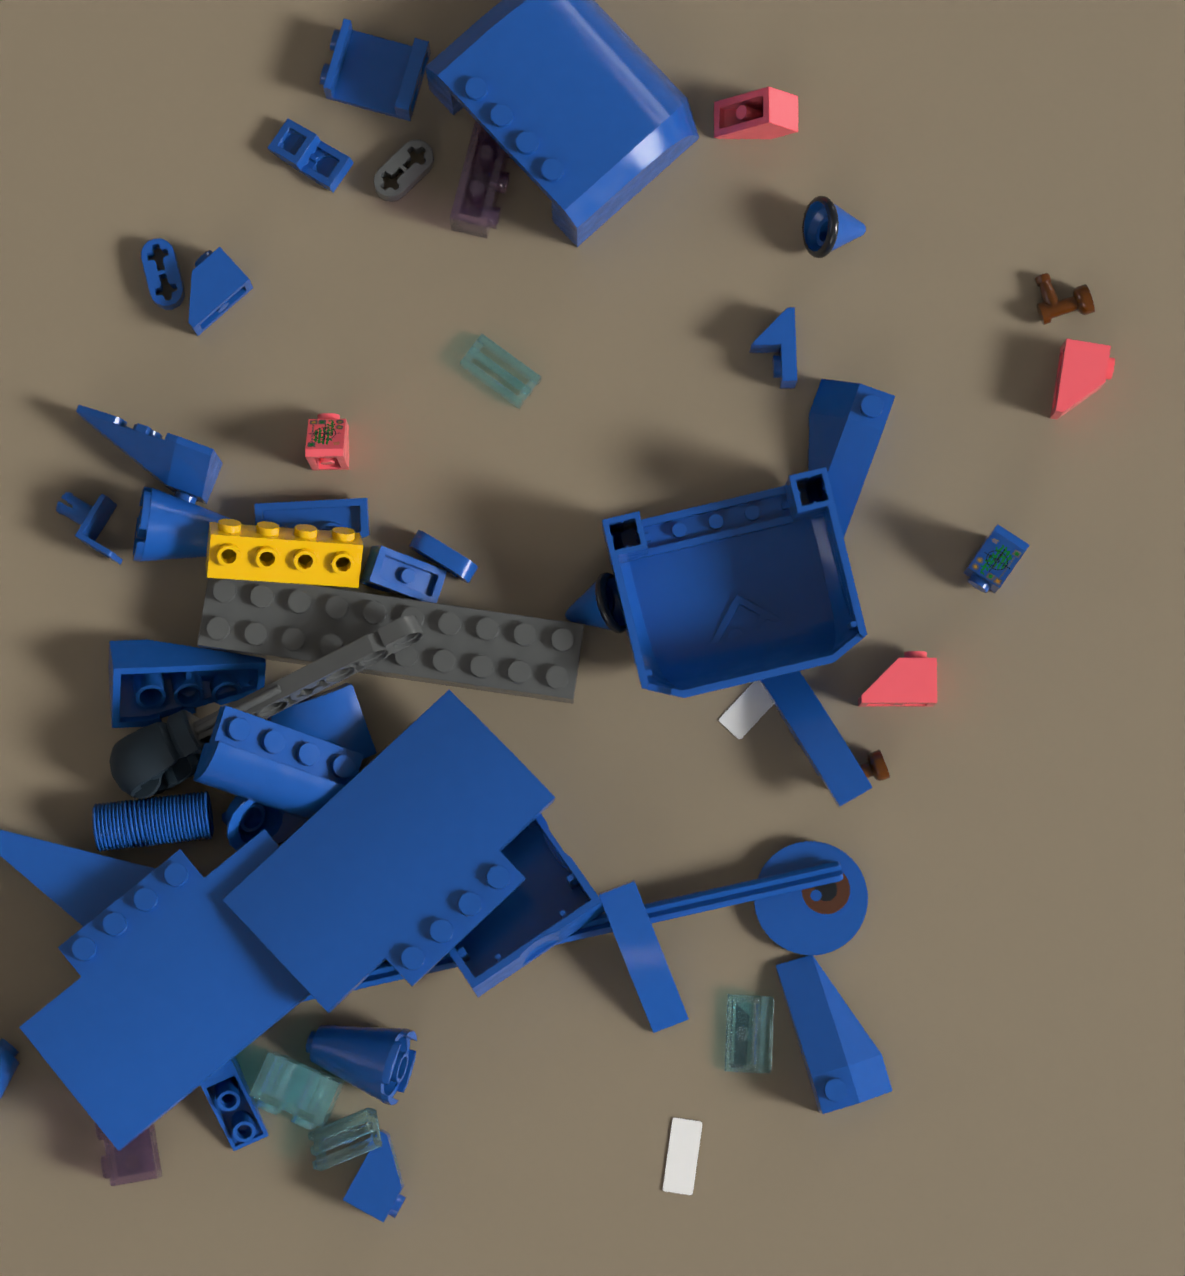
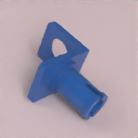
[56,492,123,564]

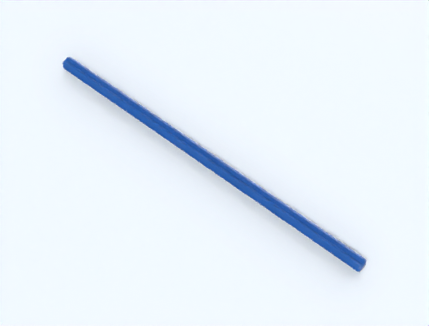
[302,861,843,1002]

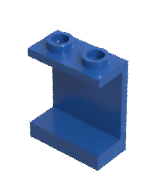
[320,19,431,122]

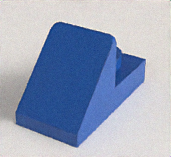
[749,307,797,389]

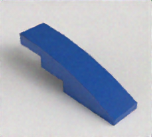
[761,671,873,807]
[599,880,689,1033]

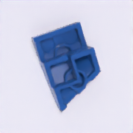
[268,683,377,760]

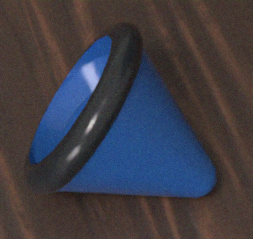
[802,196,866,258]
[565,572,626,634]

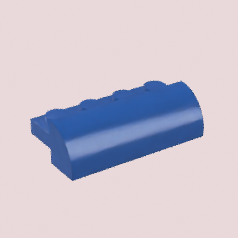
[193,705,363,820]

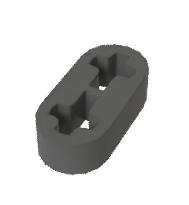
[374,140,434,202]

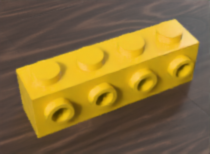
[205,519,363,588]

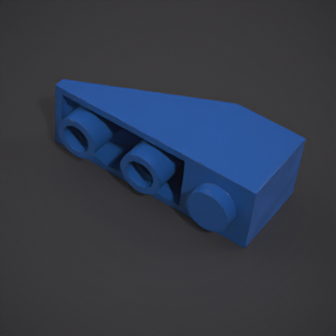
[200,1056,269,1151]

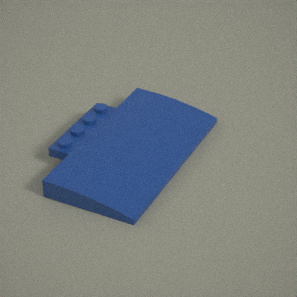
[223,690,555,1014]
[19,829,311,1151]

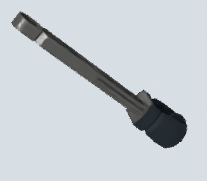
[109,615,424,799]

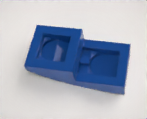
[268,118,354,193]

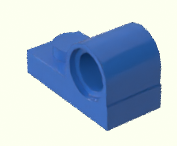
[360,545,447,603]

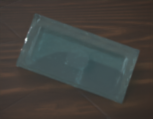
[725,994,774,1073]

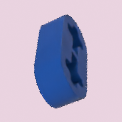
[141,238,185,310]
[409,530,478,583]

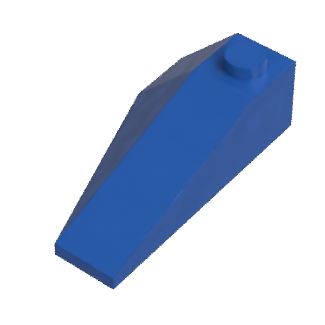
[808,379,895,537]
[76,405,223,504]
[775,955,893,1114]

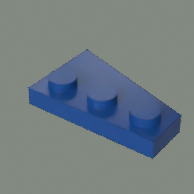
[254,498,370,538]

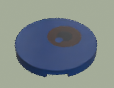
[754,841,868,956]

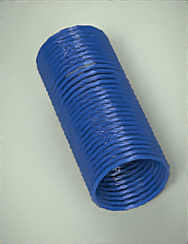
[92,791,214,852]

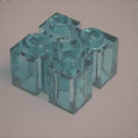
[249,1051,346,1130]

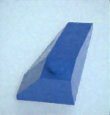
[109,639,266,728]

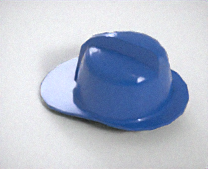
[222,796,307,851]

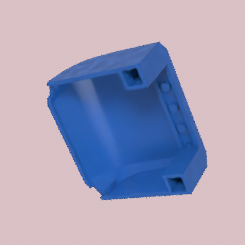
[425,0,699,247]
[602,467,867,698]

